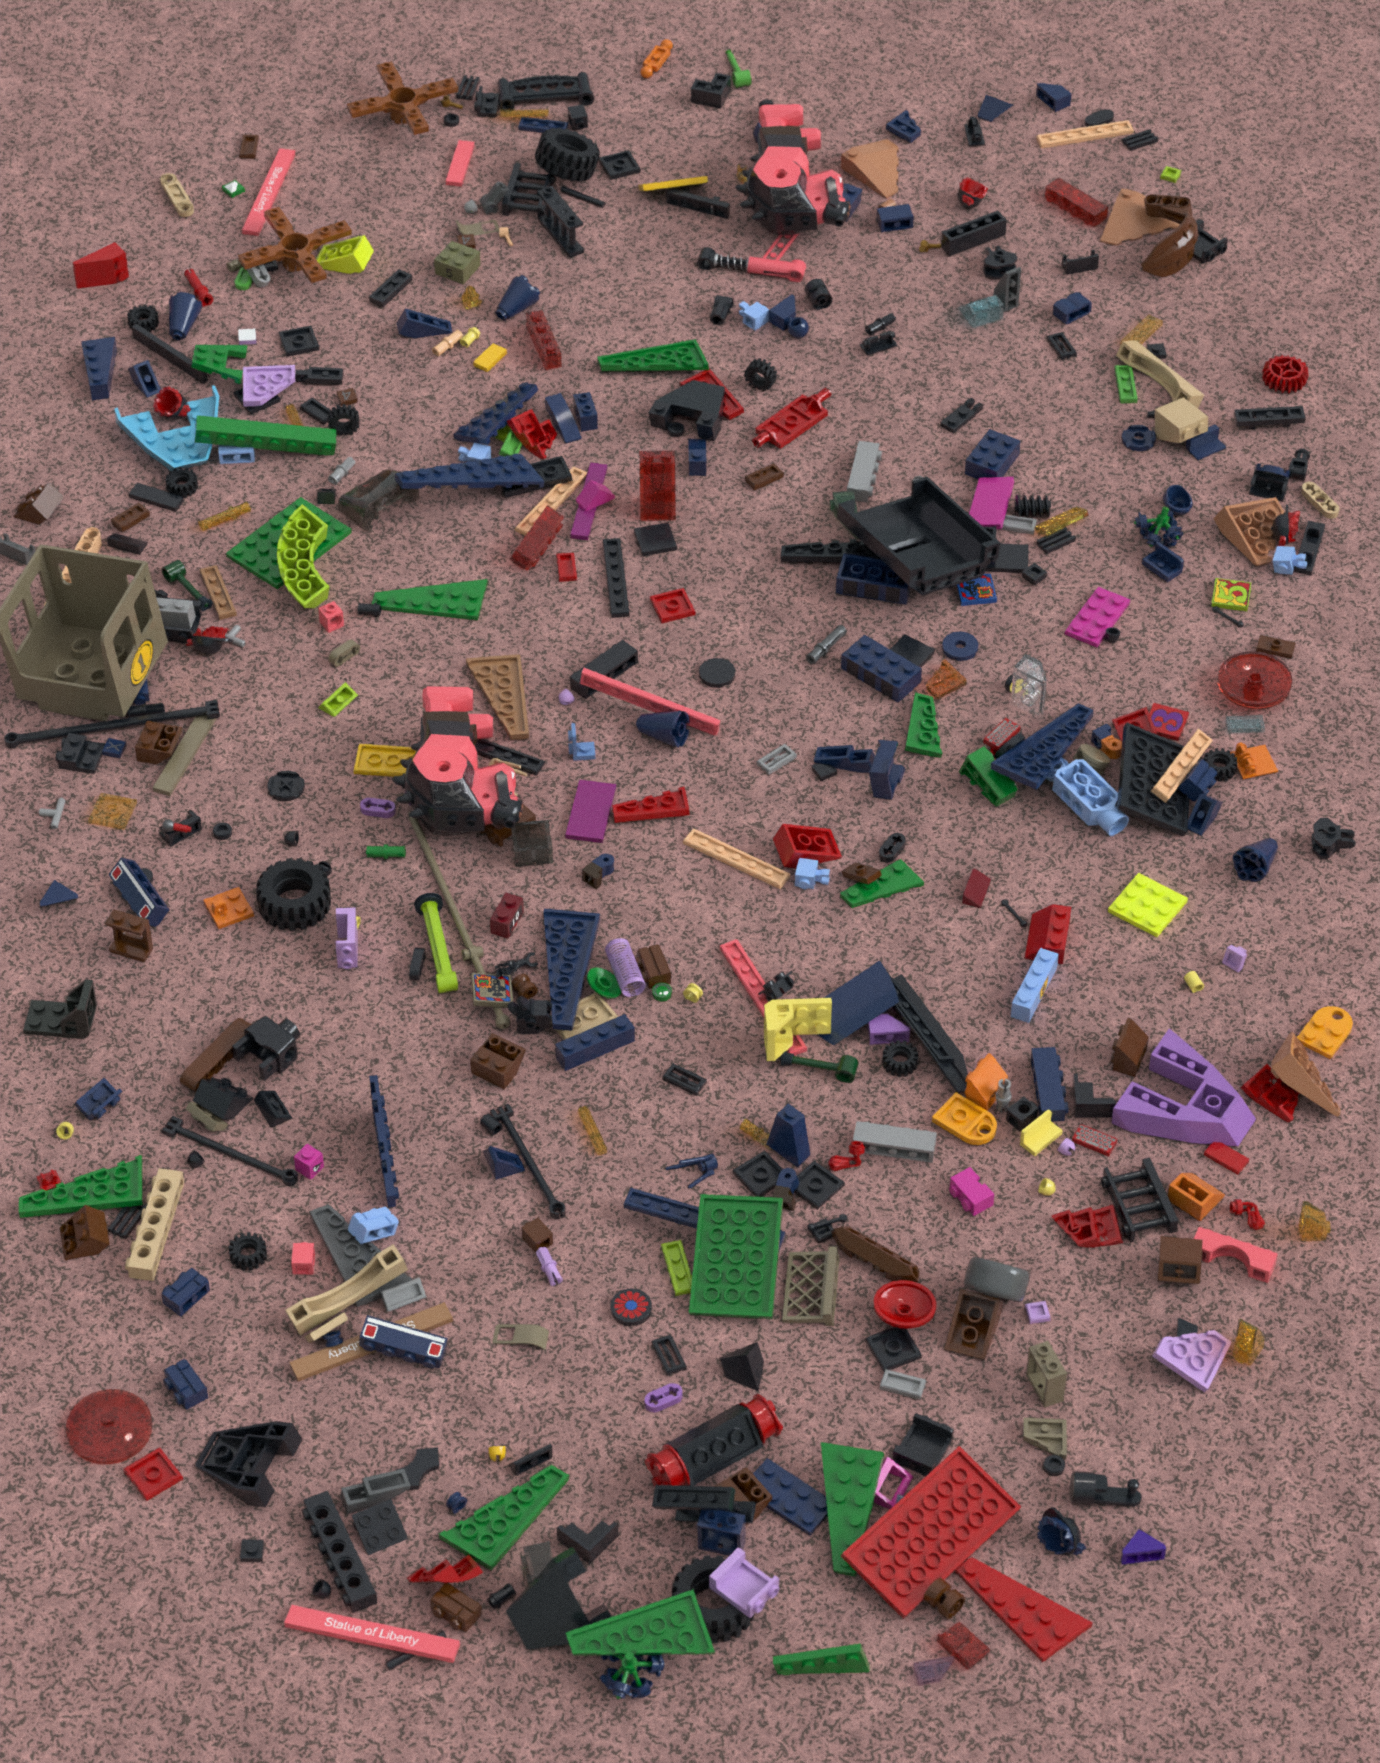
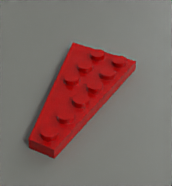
[955,1557,1093,1662]

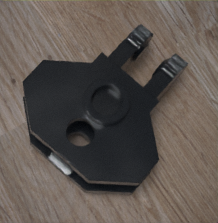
[983,246,1018,279]
[1311,818,1356,859]
[507,996,552,1034]

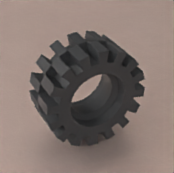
[127,304,159,332]
[744,358,778,391]
[328,404,360,436]
[165,468,198,498]
[1203,748,1237,782]
[882,1040,919,1077]
[229,1232,267,1271]

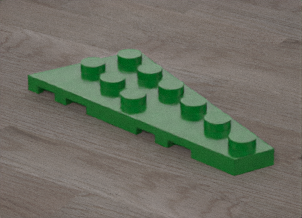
[597,339,709,371]
[372,579,488,620]
[821,1442,884,1577]
[439,1464,569,1571]
[566,1590,715,1656]

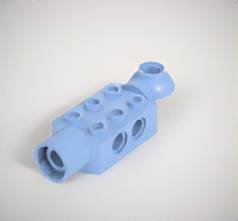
[1046,758,1129,836]

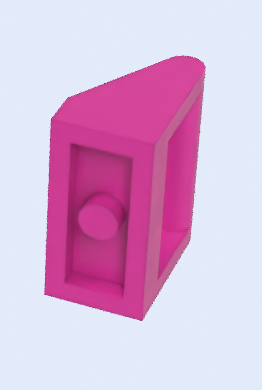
[873,1457,913,1509]

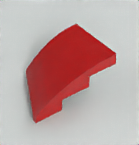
[507,409,557,460]
[1240,1064,1300,1123]
[1052,1204,1123,1248]
[407,1555,483,1583]

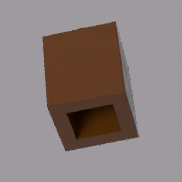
[521,1218,553,1253]

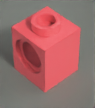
[318,601,344,633]
[291,1242,315,1275]

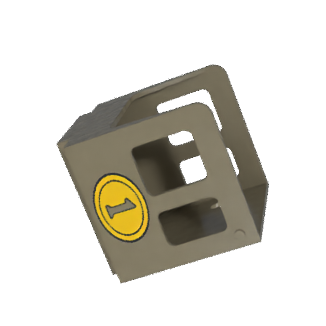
[0,544,168,721]

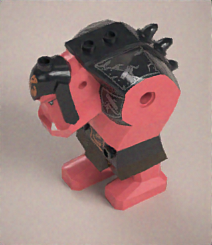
[735,104,851,236]
[392,686,523,836]

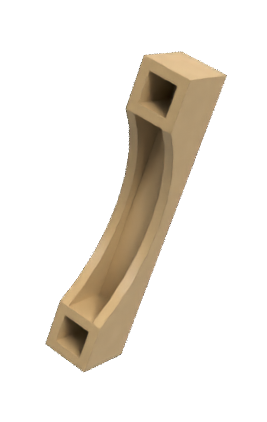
[1116,340,1204,408]
[285,1244,408,1336]

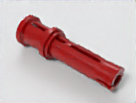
[184,268,214,307]

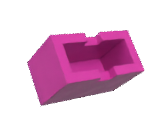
[949,1167,994,1216]

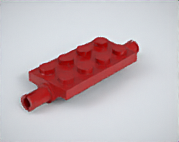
[752,388,831,449]

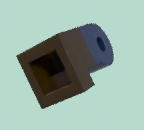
[582,853,614,890]
[772,1168,799,1211]

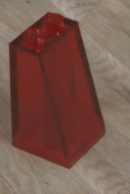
[639,450,676,521]

